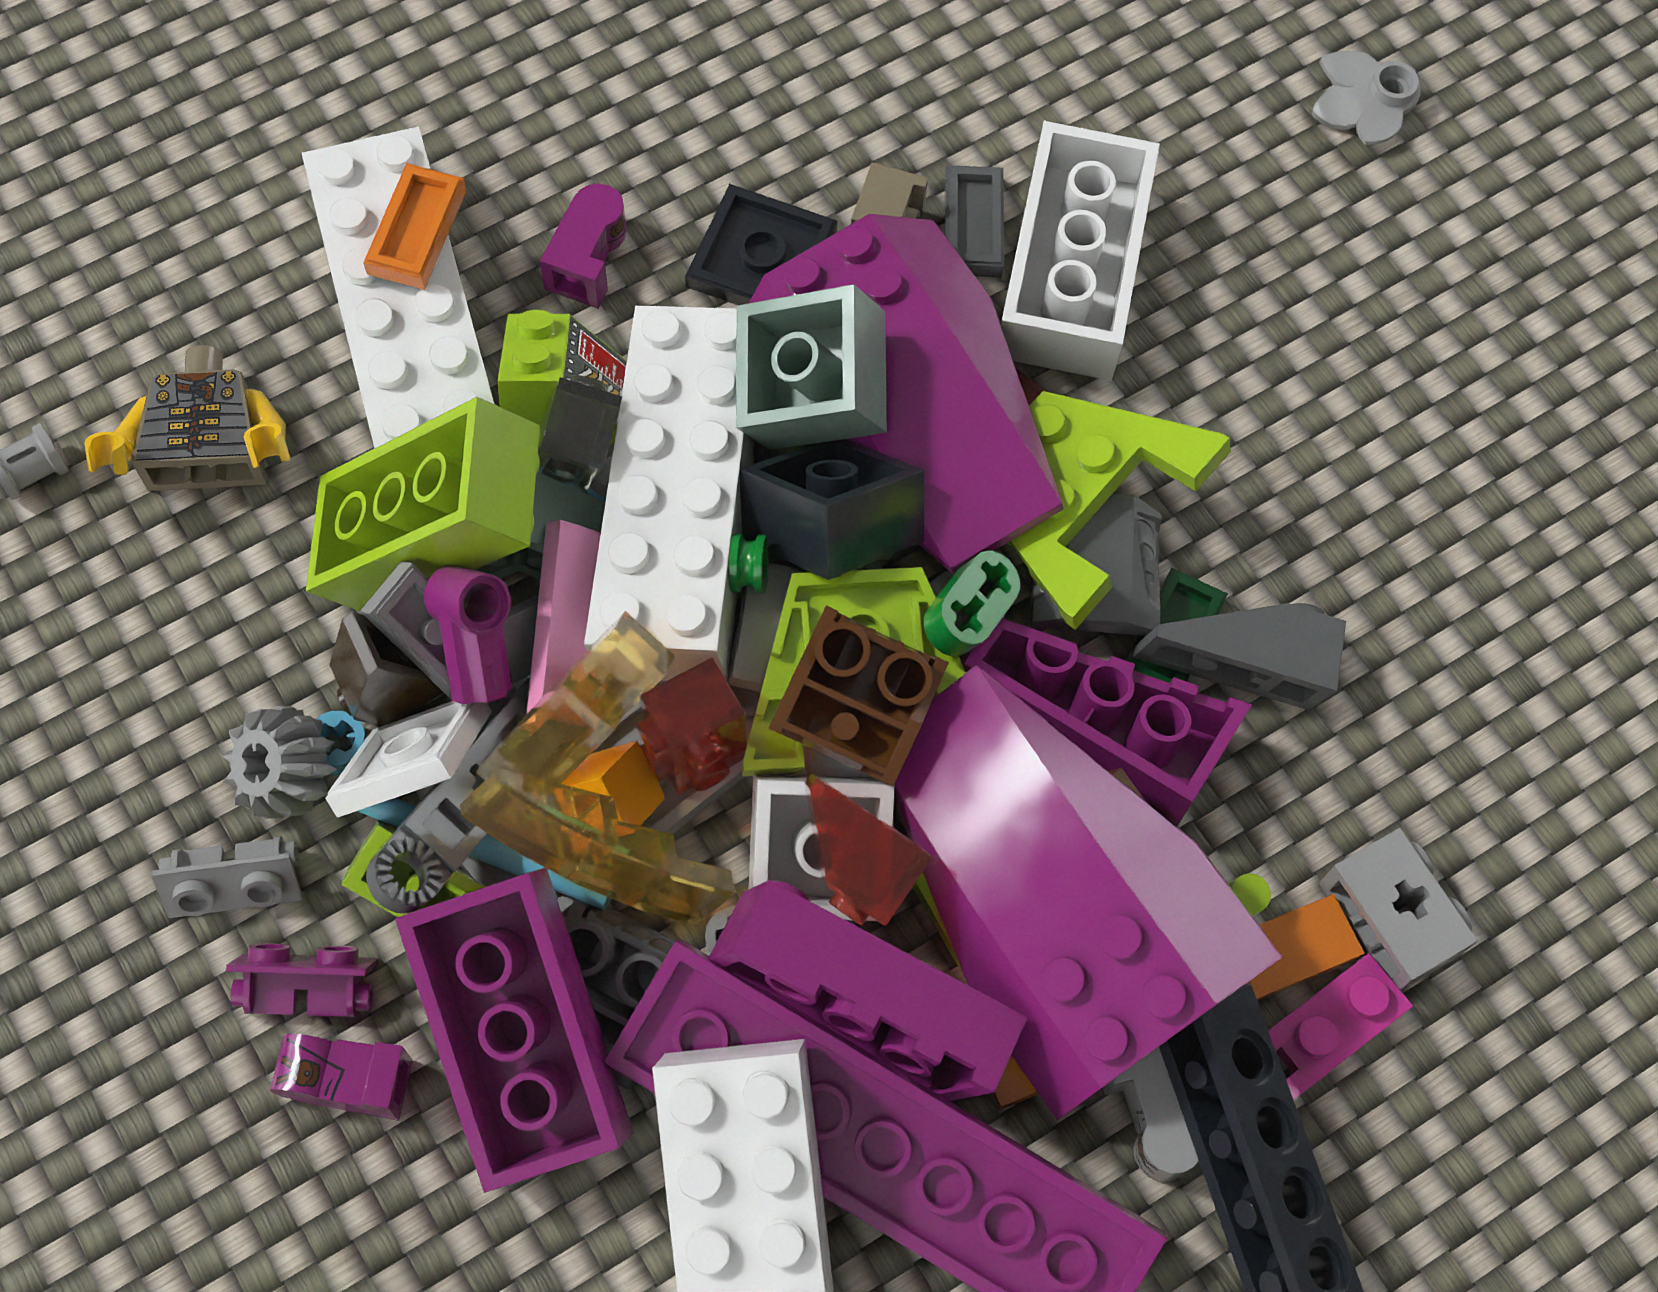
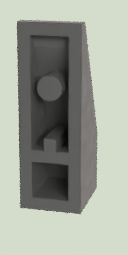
[1133,603,1346,710]

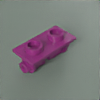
[226,943,378,1018]

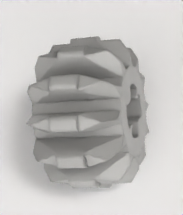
[221,706,337,819]

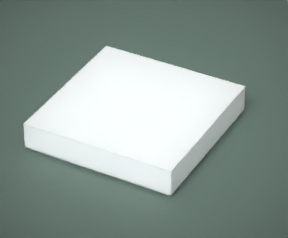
[325,701,492,818]

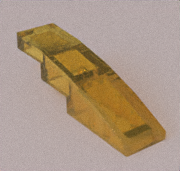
[460,768,736,925]

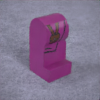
[540,183,627,309]
[270,1034,413,1121]

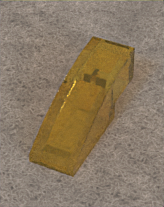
[476,610,675,817]

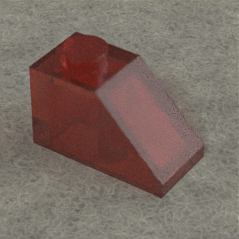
[804,772,933,926]

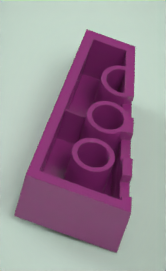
[963,618,1252,827]
[709,880,1028,1101]

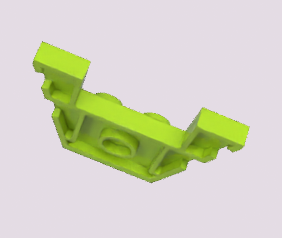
[1007,391,1231,630]
[742,567,966,776]

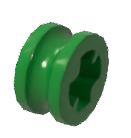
[729,534,769,594]

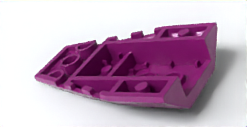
[748,214,1064,574]
[894,665,1283,1120]

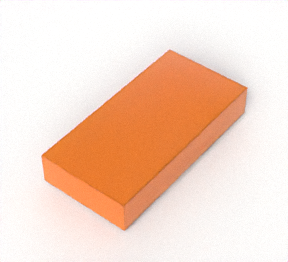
[363,163,467,290]

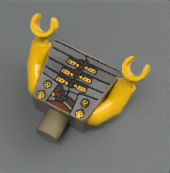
[84,345,291,491]

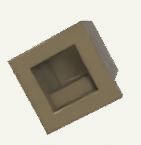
[851,162,928,224]

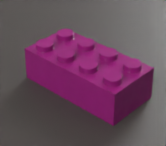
[395,867,634,1193]

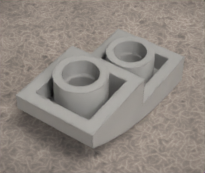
[728,562,811,692]

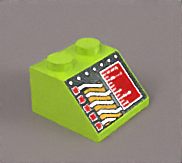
[497,310,627,444]

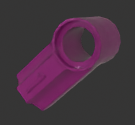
[424,565,512,705]

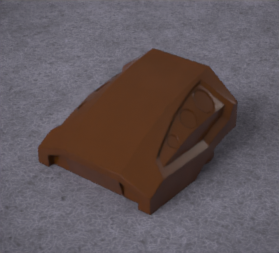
[769,605,949,786]

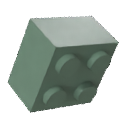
[736,284,887,450]

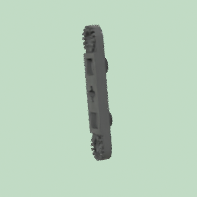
[366,677,574,914]

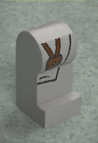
[1103,1047,1199,1182]

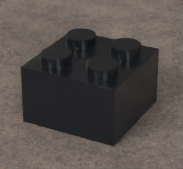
[740,439,924,580]

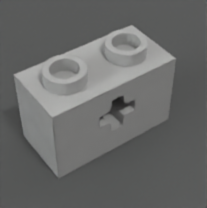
[1319,828,1478,991]

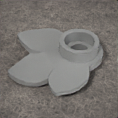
[1312,51,1421,145]

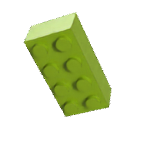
[306,397,540,611]

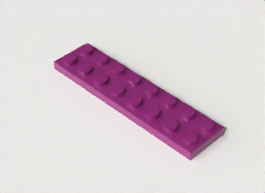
[604,938,1167,1292]

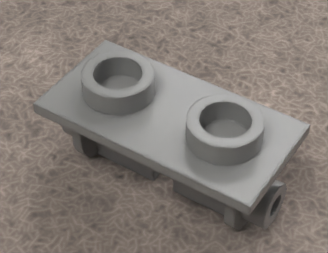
[151,836,303,918]

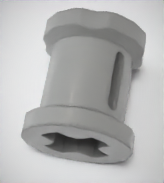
[0,422,70,501]

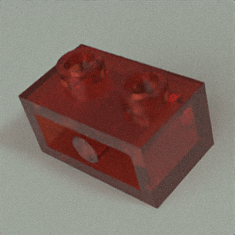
[636,658,747,795]

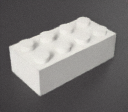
[1001,121,1160,381]
[652,1039,834,1292]

